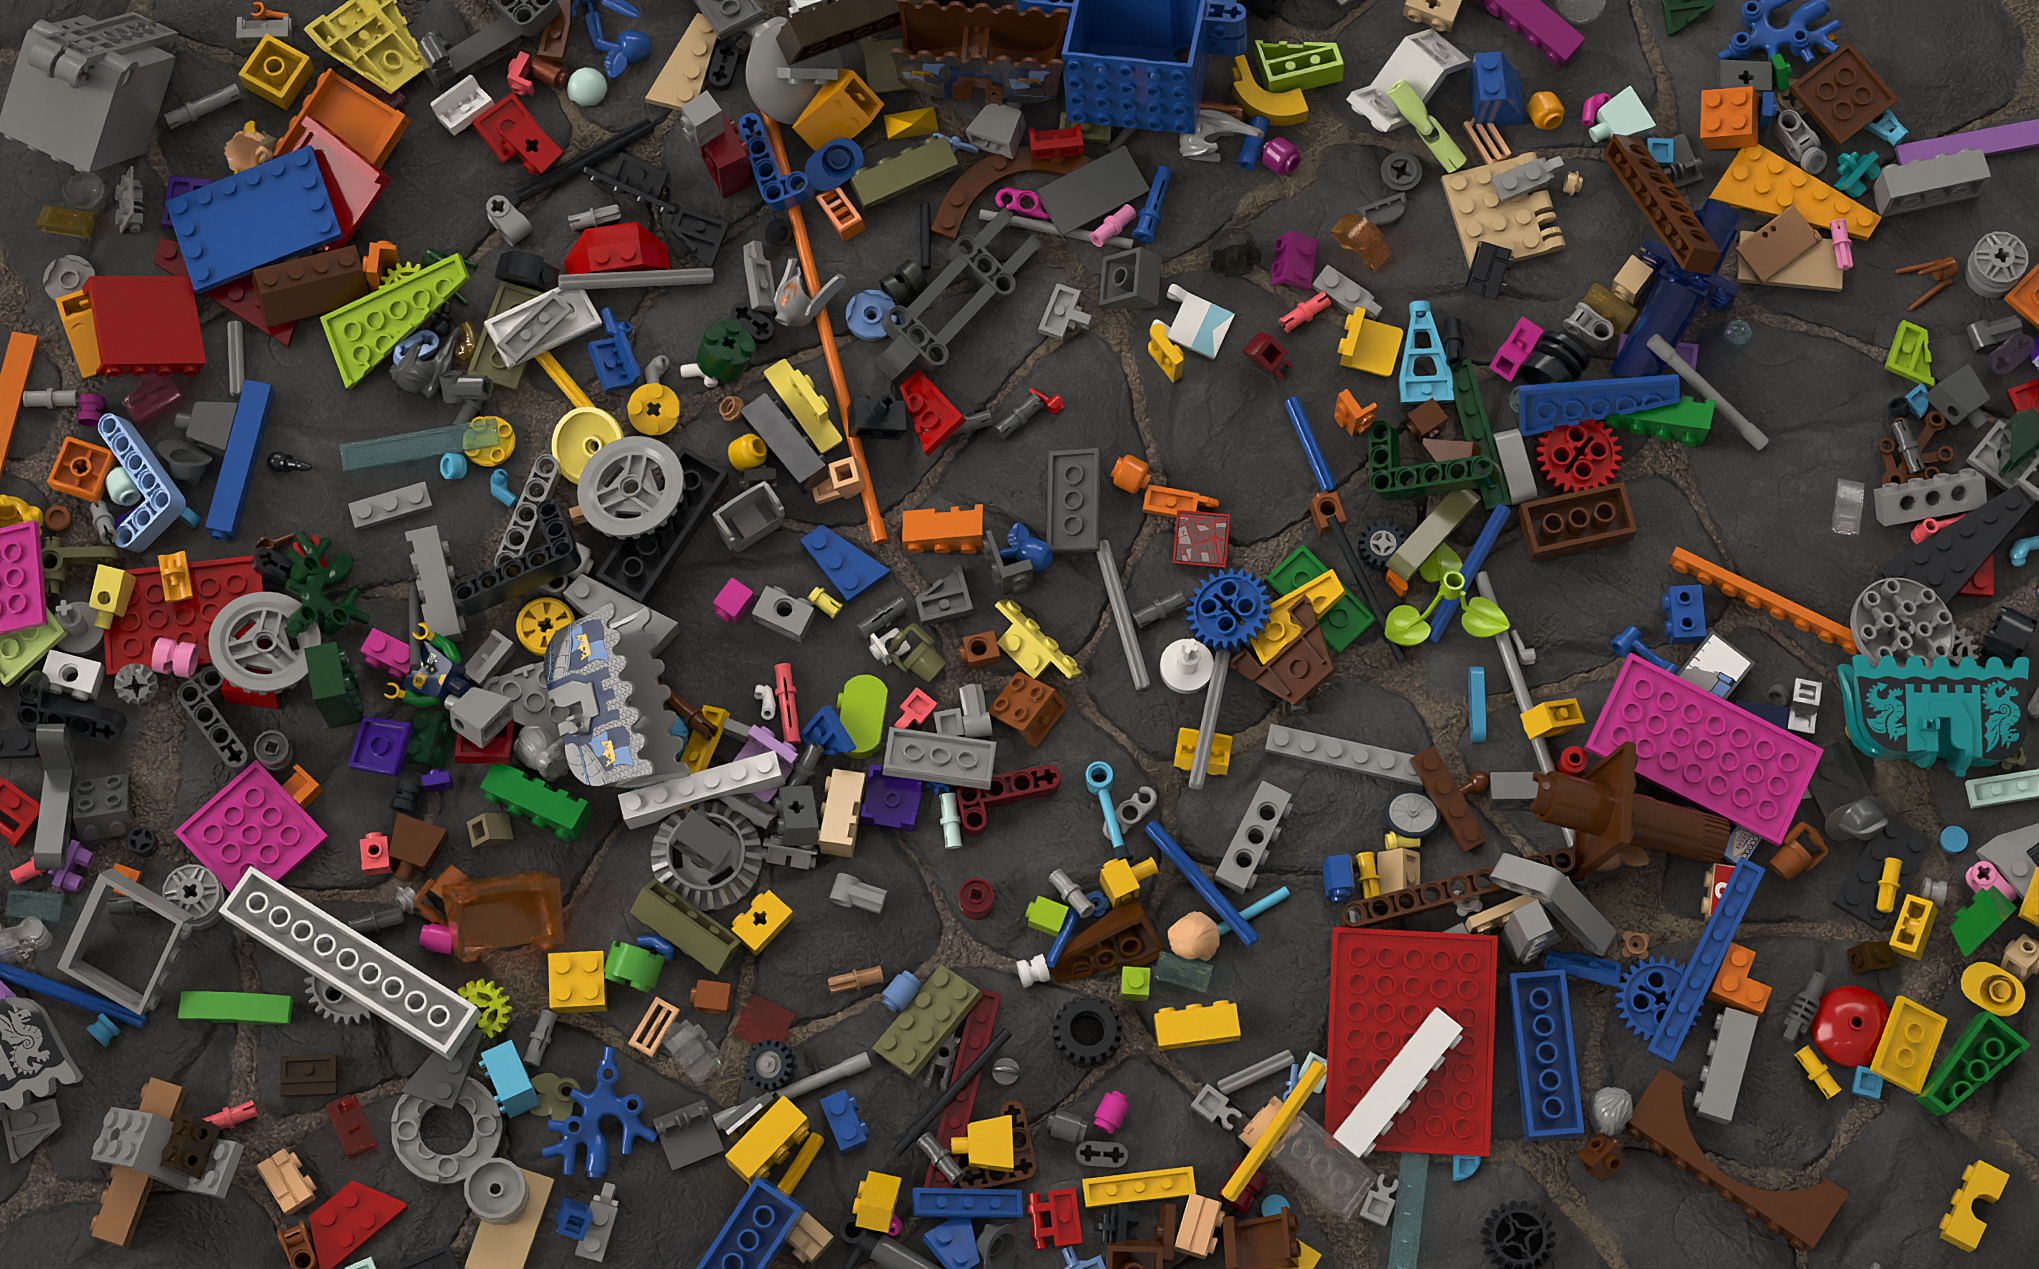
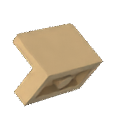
[1377,848,1420,907]

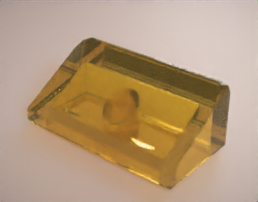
[36,206,96,238]
[1582,282,1638,336]

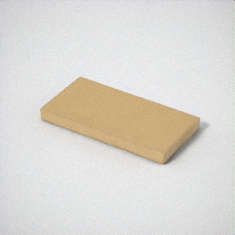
[1737,231,1843,292]
[464,1167,555,1269]

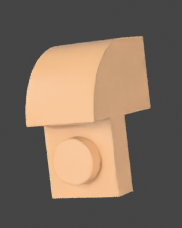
[812,456,864,505]

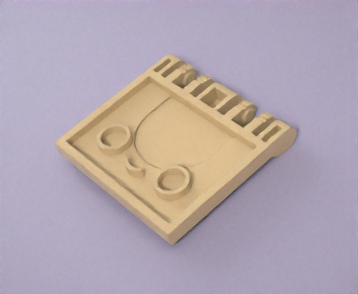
[1441,152,1566,269]

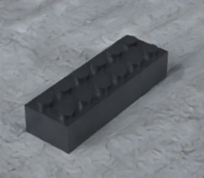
[596,446,729,606]

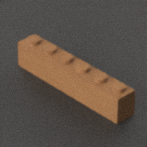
[90,1077,187,1249]

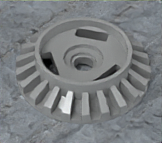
[577,436,686,539]
[208,592,321,695]
[651,801,762,912]

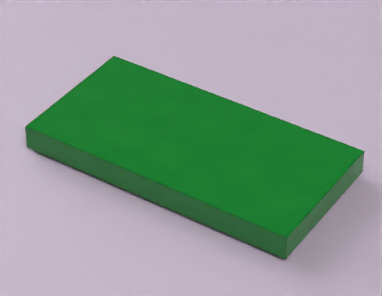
[1264,544,1376,656]

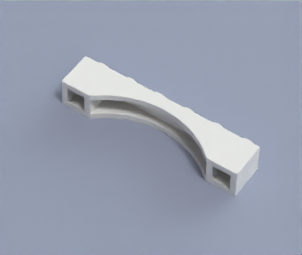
[618,750,786,830]

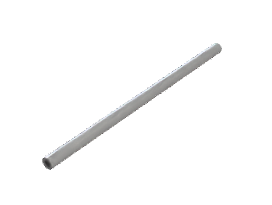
[1474,571,1574,849]

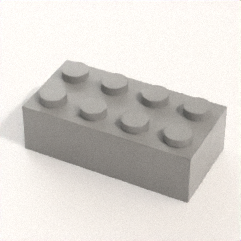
[1872,148,1991,217]

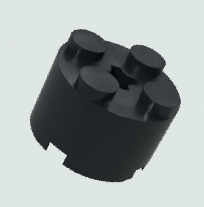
[1981,606,2038,667]

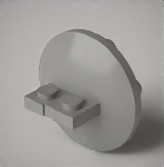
[746,21,843,125]
[1850,578,1955,669]

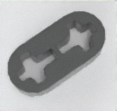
[1075,1141,1128,1170]

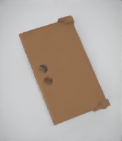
[1735,205,1823,285]

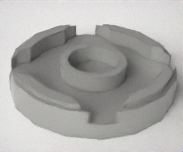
[43,255,96,302]

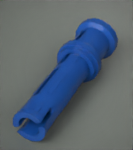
[1132,166,1173,244]

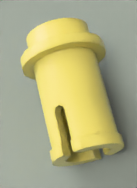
[807,587,843,619]
[1385,831,1420,850]

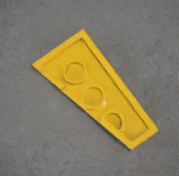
[1240,569,1347,666]

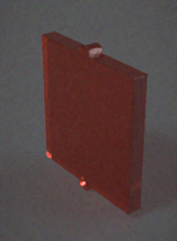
[732,994,796,1045]

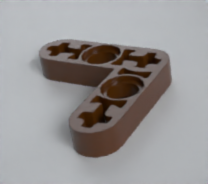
[958,1101,1037,1189]

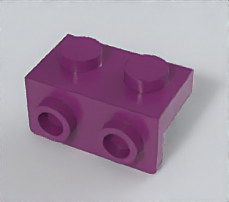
[1271,231,1318,291]

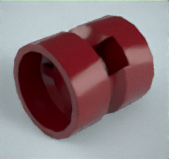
[959,878,994,920]
[1217,1161,1267,1213]

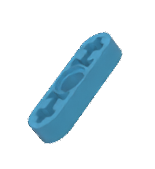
[1468,667,1486,743]

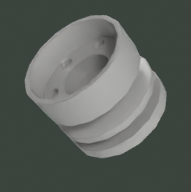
[1964,231,2028,298]
[162,864,227,930]

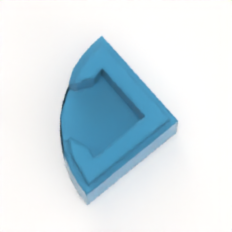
[1905,383,1928,420]
[1452,1155,1481,1182]

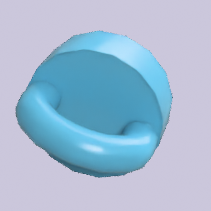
[440,453,467,480]

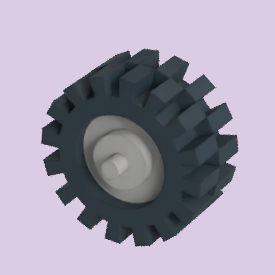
[744,1040,797,1090]

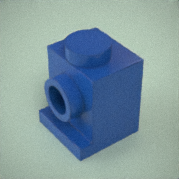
[555,1197,593,1241]

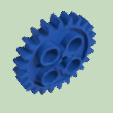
[1186,568,1273,653]
[1613,956,1704,1043]

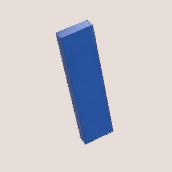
[912,1188,1023,1219]

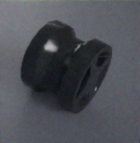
[127,826,159,858]

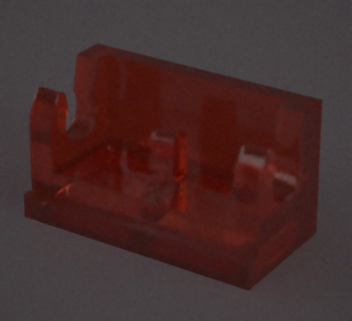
[325,1095,378,1159]

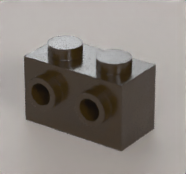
[159,1113,221,1180]

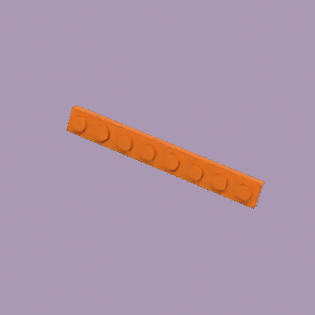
[1668,546,1862,655]

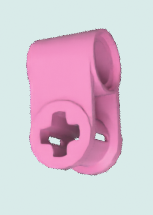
[1965,861,2017,902]

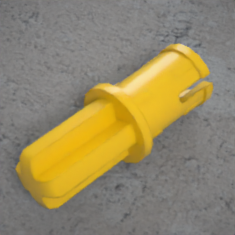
[1356,852,1380,907]
[1876,858,1903,913]

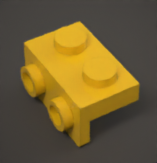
[1173,728,1233,775]

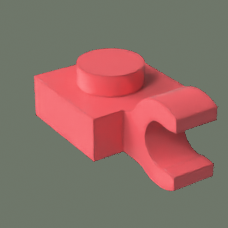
[894,687,937,730]

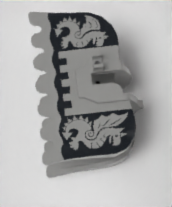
[0,997,83,1120]

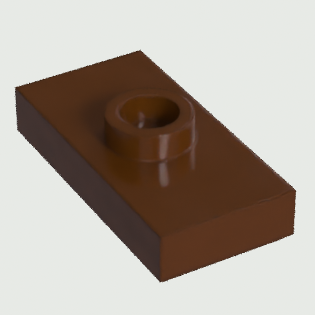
[1154,1203,1176,1263]

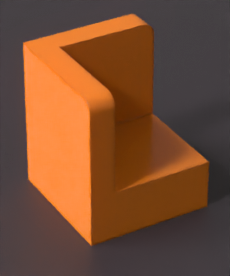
[282,764,323,810]

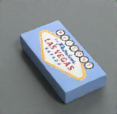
[1723,826,1762,866]

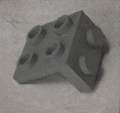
[982,530,1033,594]
[73,774,135,842]

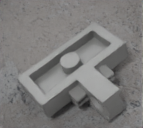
[1038,284,1093,341]

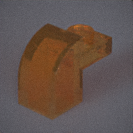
[1330,213,1392,271]

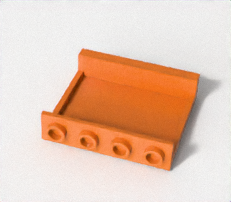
[273,68,411,169]

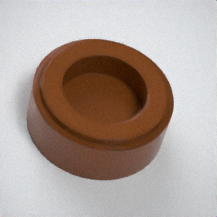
[44,505,72,533]

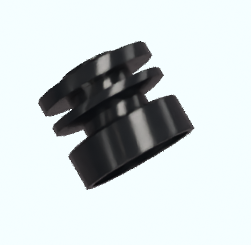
[1519,330,1590,385]

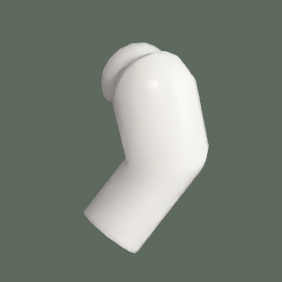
[680,363,718,387]
[754,685,776,720]

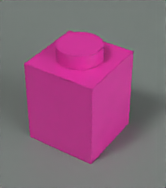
[713,577,755,624]

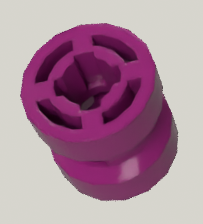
[77,394,106,427]

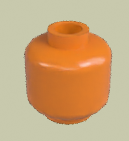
[1110,455,1152,494]

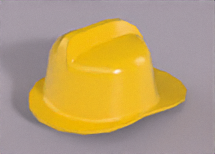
[1961,962,2025,1016]

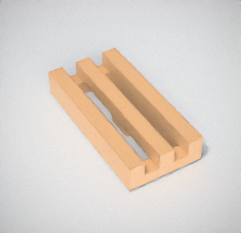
[1463,118,1511,165]
[628,997,681,1059]

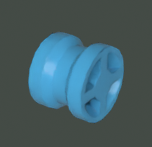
[86,1013,121,1048]

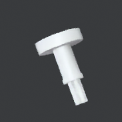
[1160,638,1214,694]

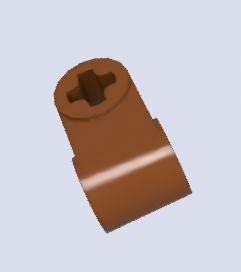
[277,1220,319,1269]

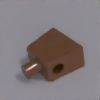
[389,813,449,883]

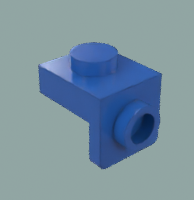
[1758,91,1777,128]

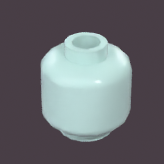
[105,466,143,506]

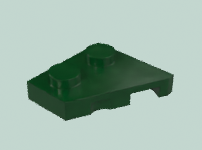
[1661,0,1715,36]

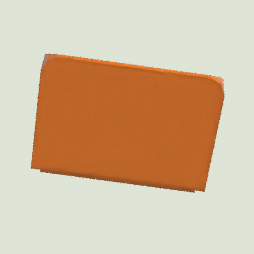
[1385,570,1408,599]

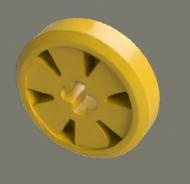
[516,597,575,656]

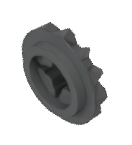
[1380,152,1422,192]

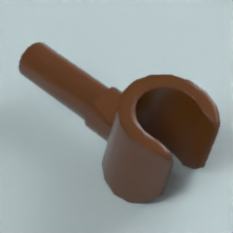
[255,533,294,558]

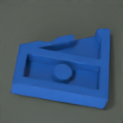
[923,1218,980,1269]

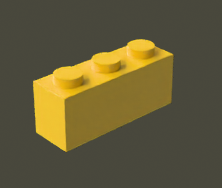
[1153,1000,1241,1051]

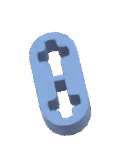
[393,330,439,365]

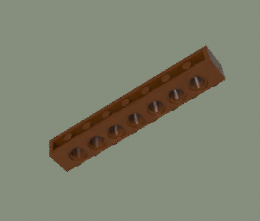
[1603,134,1721,274]

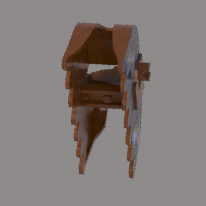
[891,0,1069,106]

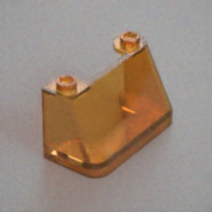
[441,871,565,962]

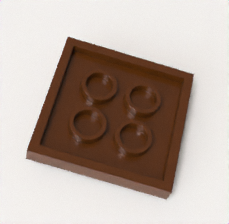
[1789,41,1899,147]

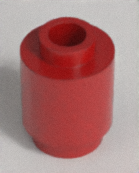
[1558,746,1588,777]

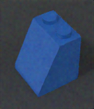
[1468,52,1525,127]

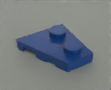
[799,705,857,755]

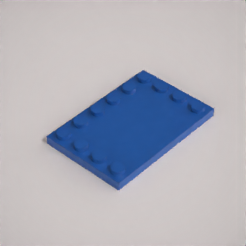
[165,145,344,295]

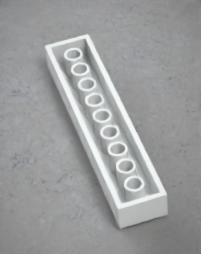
[219,866,482,1061]

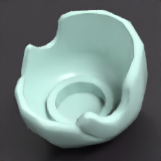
[566,67,607,107]

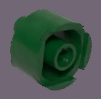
[696,319,755,382]

